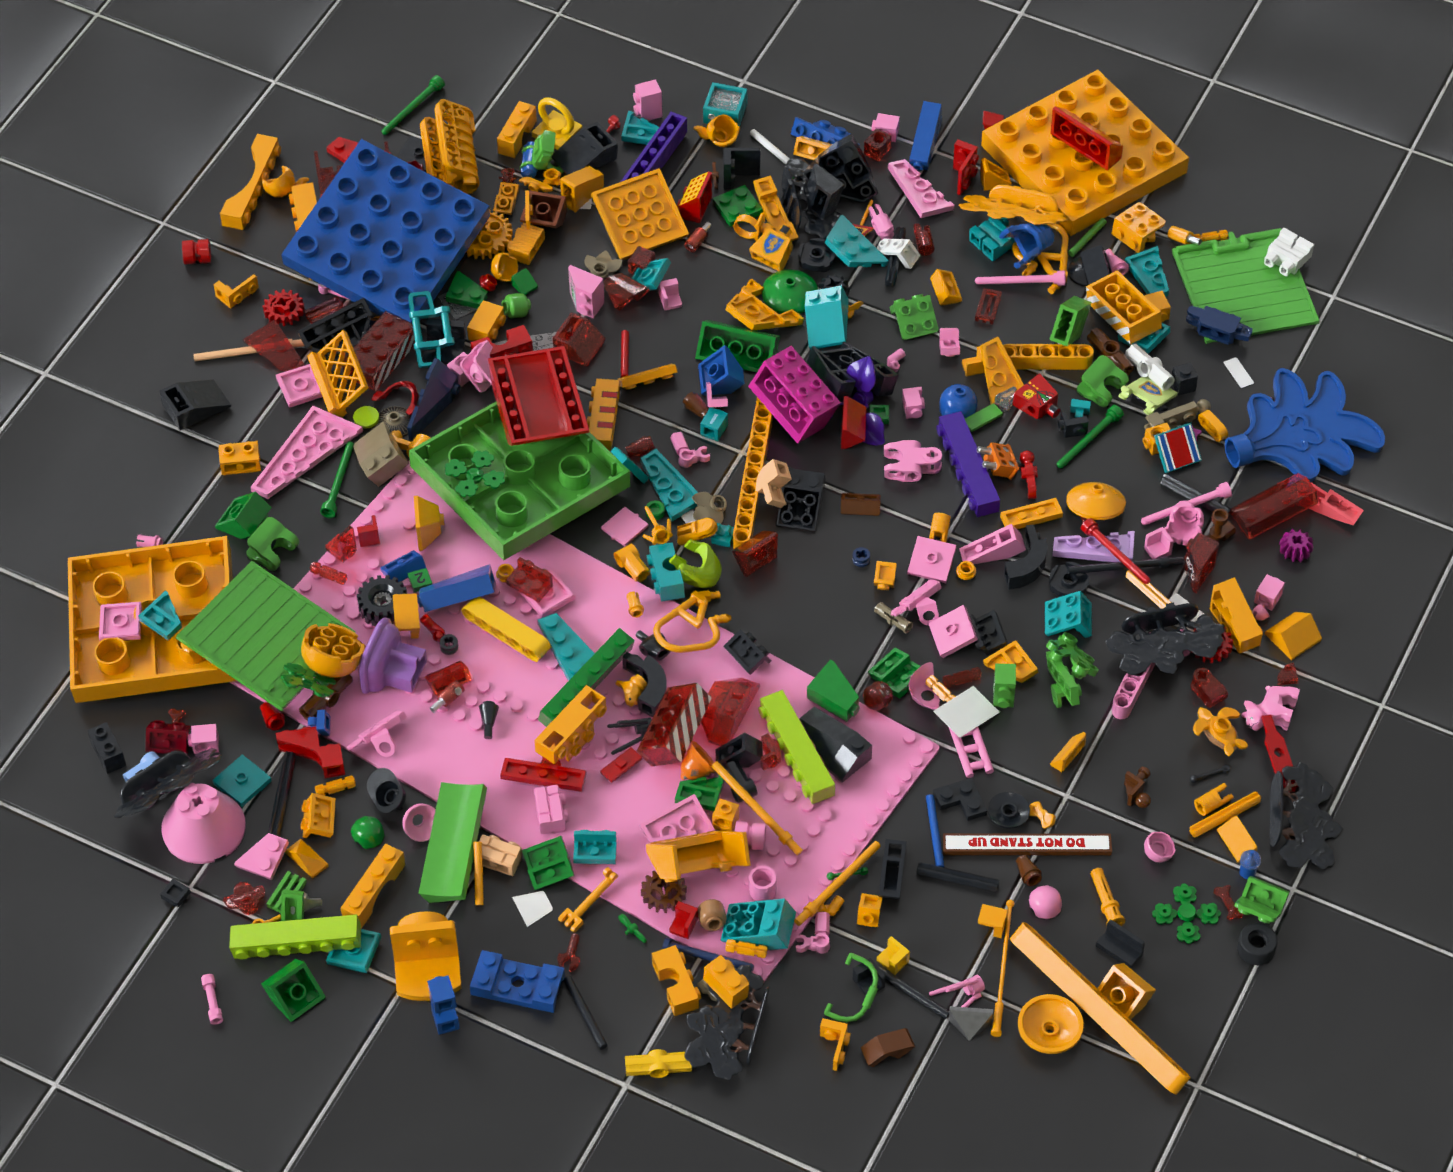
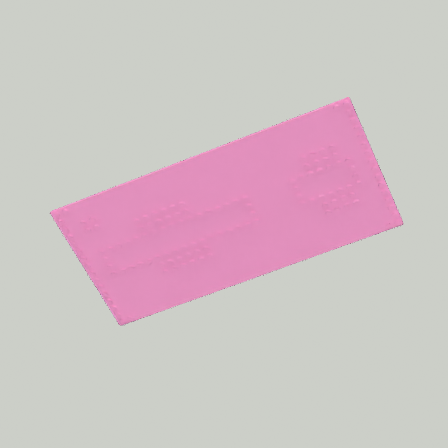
[230,460,939,982]

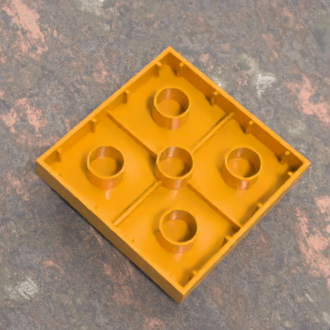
[981,70,1189,236]
[68,536,237,703]

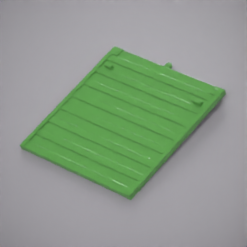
[1172,228,1320,344]
[176,561,356,711]

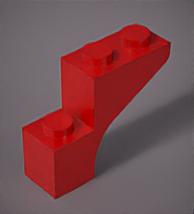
[276,726,345,778]

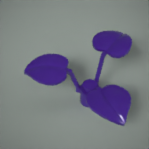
[828,356,885,445]

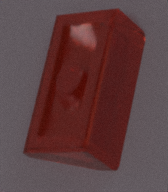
[425,661,472,695]

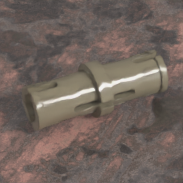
[874,602,913,633]

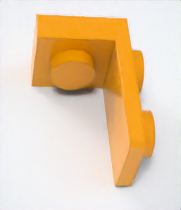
[214,275,259,309]
[820,1018,851,1071]

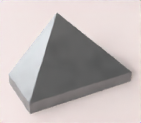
[949,1006,993,1041]

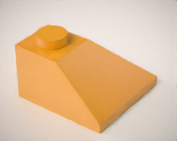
[414,496,445,551]

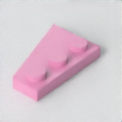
[639,794,715,843]

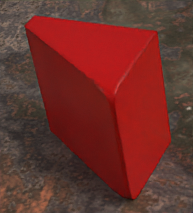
[983,111,1004,129]

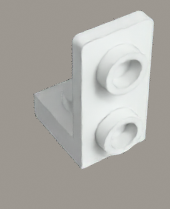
[877,239,920,269]

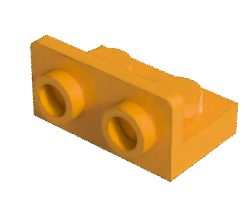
[300,793,336,838]

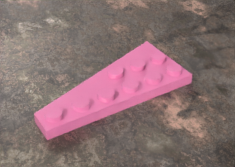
[251,406,363,499]

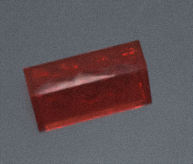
[1230,473,1318,540]

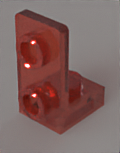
[325,526,357,563]

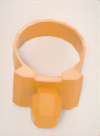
[733,212,774,241]

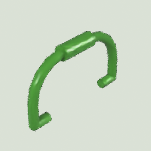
[824,953,878,1022]

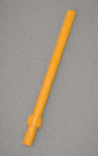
[711,761,803,856]
[794,841,881,926]

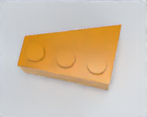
[1209,577,1263,654]

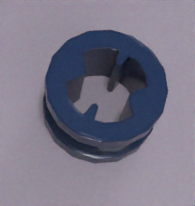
[853,547,870,567]

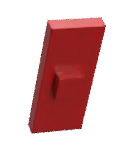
[600,747,642,783]

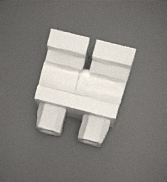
[1264,228,1314,276]

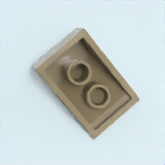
[353,422,409,487]

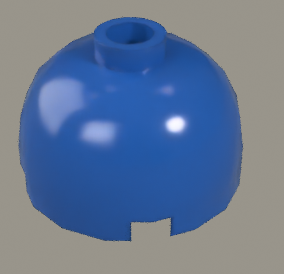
[939,384,978,419]

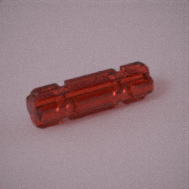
[310,561,348,585]
[942,667,982,688]

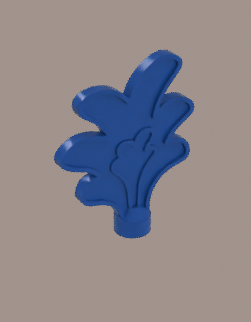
[1225,368,1385,484]

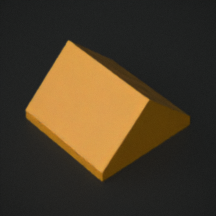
[1264,612,1322,660]

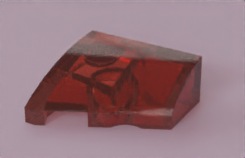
[603,273,650,311]

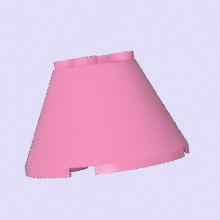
[162,783,246,864]

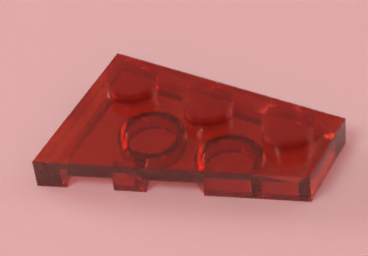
[242,320,305,372]

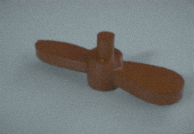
[712,162,719,189]

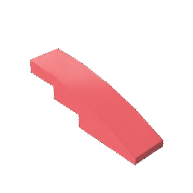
[1281,476,1364,526]

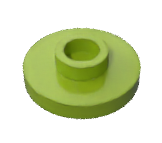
[353,406,379,429]

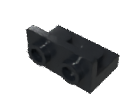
[723,629,772,675]

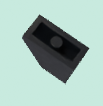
[715,732,763,768]

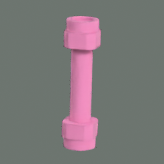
[201,974,223,1025]

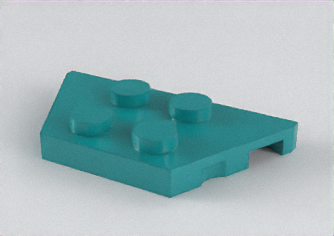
[825,215,889,267]

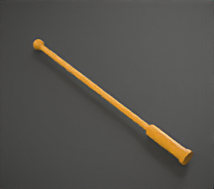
[991,899,1015,1037]

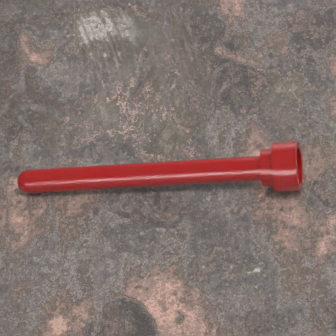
[1081,518,1150,584]

